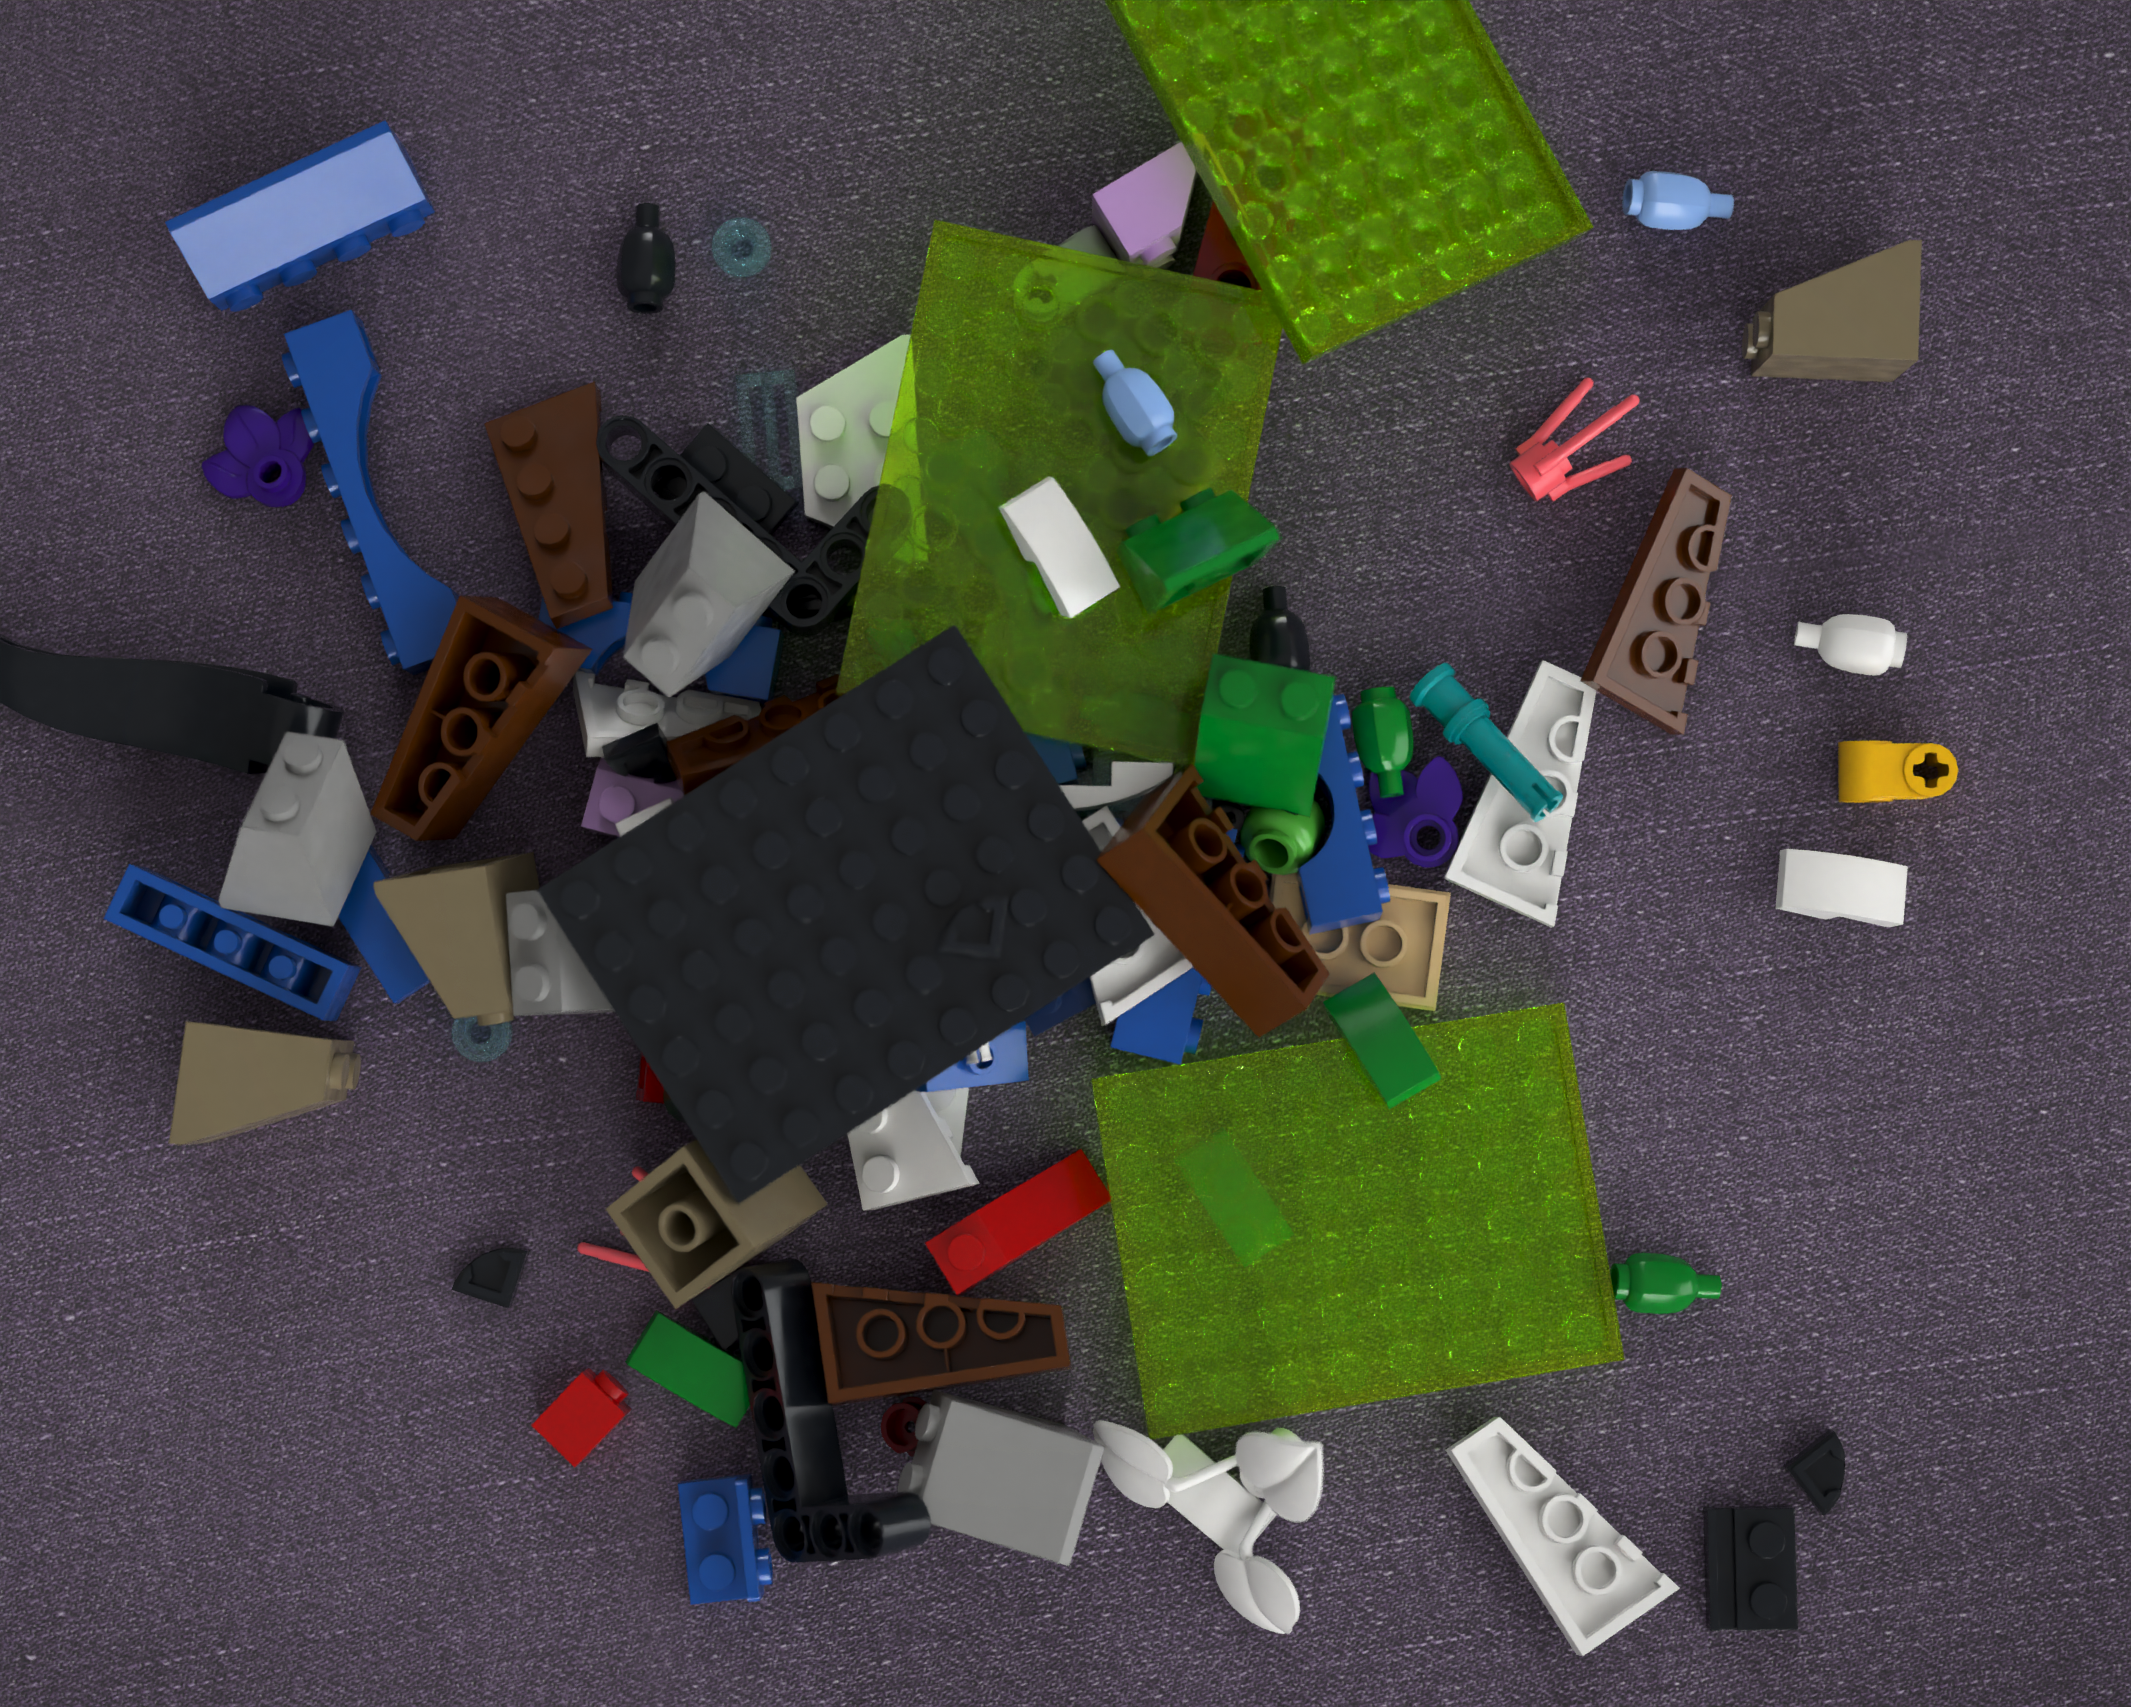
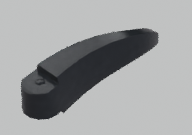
[0,634,344,774]

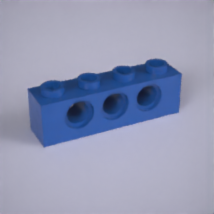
[103,864,362,1021]

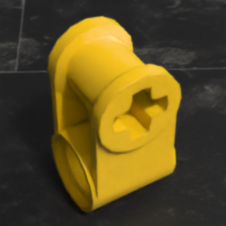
[1838,741,1958,803]

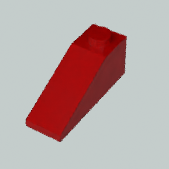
[925,1149,1113,1295]

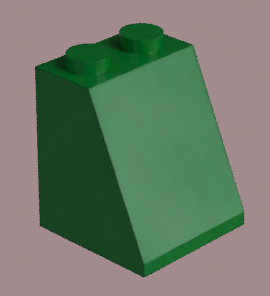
[1194,654,1336,818]

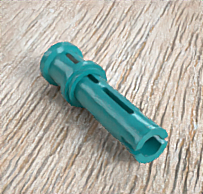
[1409,663,1563,822]

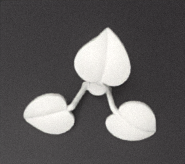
[1093,1420,1323,1635]

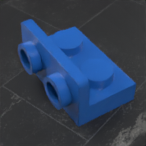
[678,1473,773,1605]

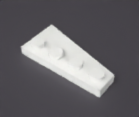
[1443,660,1596,928]
[1446,1417,1680,1656]

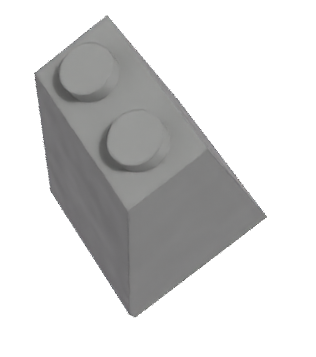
[623,491,795,697]
[218,732,376,926]
[506,890,615,1016]
[898,1390,1104,1566]

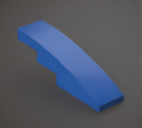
[338,845,430,1004]

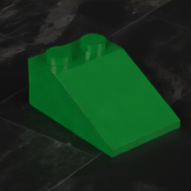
[1116,487,1281,616]

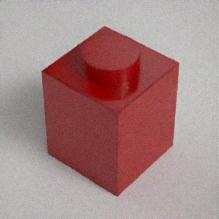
[531,1368,632,1467]

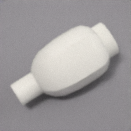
[1794,614,1907,676]

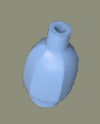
[1622,171,1734,230]
[1093,349,1178,456]

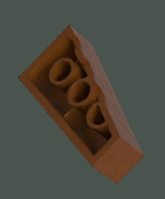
[370,595,593,841]
[1096,763,1330,1038]
[812,1282,1072,1406]

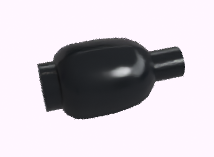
[617,203,675,314]
[1249,586,1310,672]

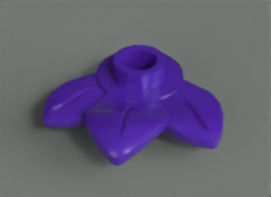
[202,405,314,507]
[1368,756,1463,867]

